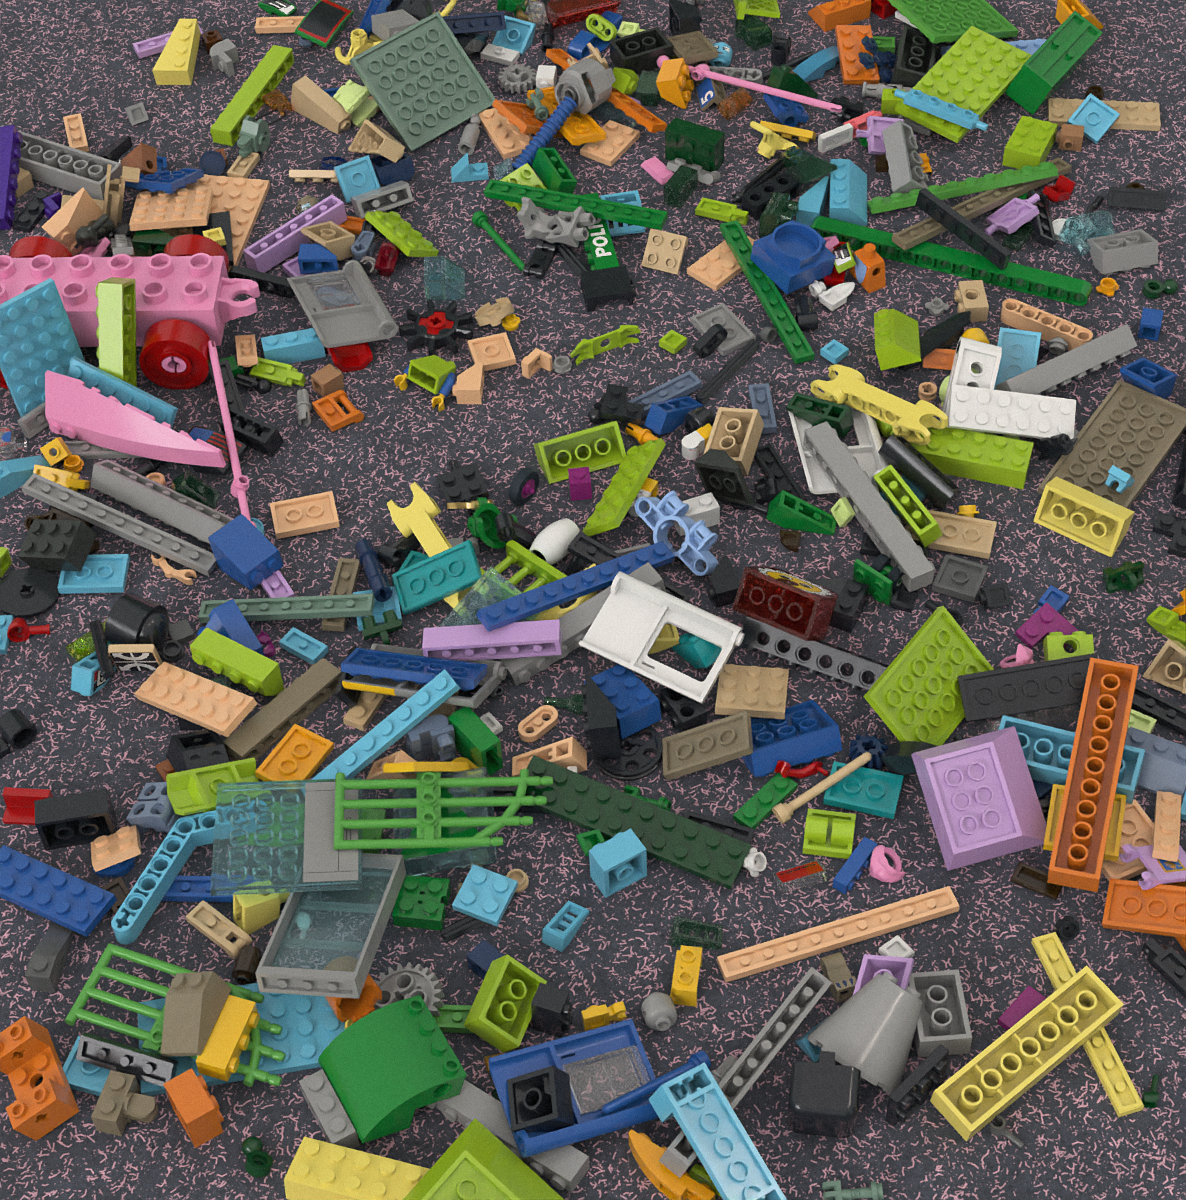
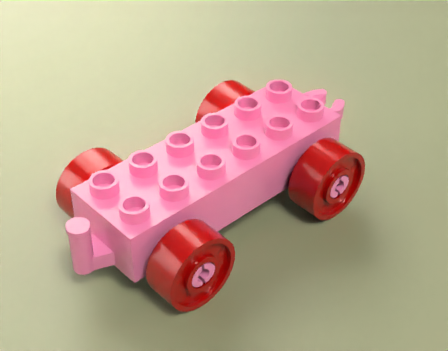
[0,234,260,390]

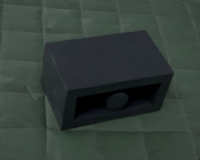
[531,982,573,1038]

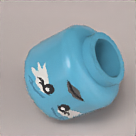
[709,42,733,67]

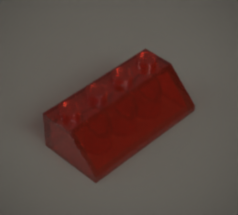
[545,0,622,28]

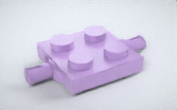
[856,116,917,155]
[984,193,1040,236]

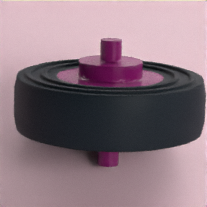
[508,468,539,506]

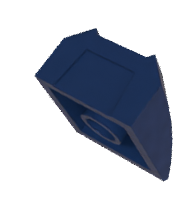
[370,153,415,186]

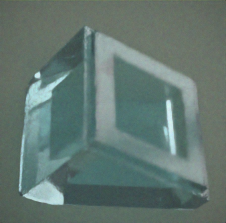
[493,158,513,180]

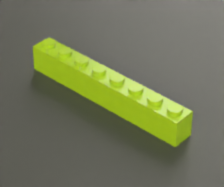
[210,45,295,146]

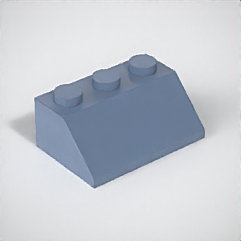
[1125,726,1186,799]

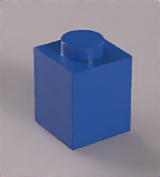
[1137,308,1163,341]

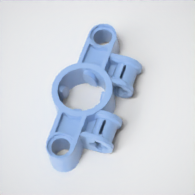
[635,490,718,576]

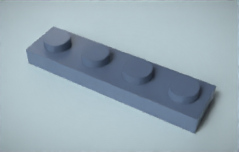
[628,370,702,418]

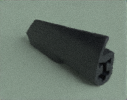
[896,311,971,371]

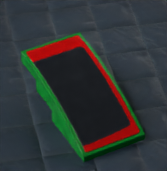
[294,0,354,48]

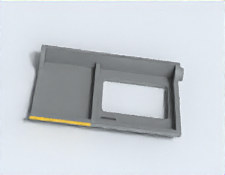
[342,643,507,708]

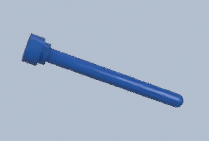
[602,1050,711,1115]

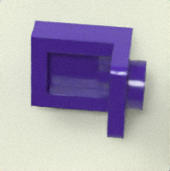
[43,192,62,219]

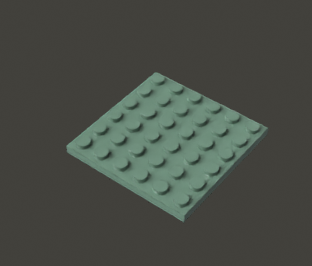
[349,12,495,153]

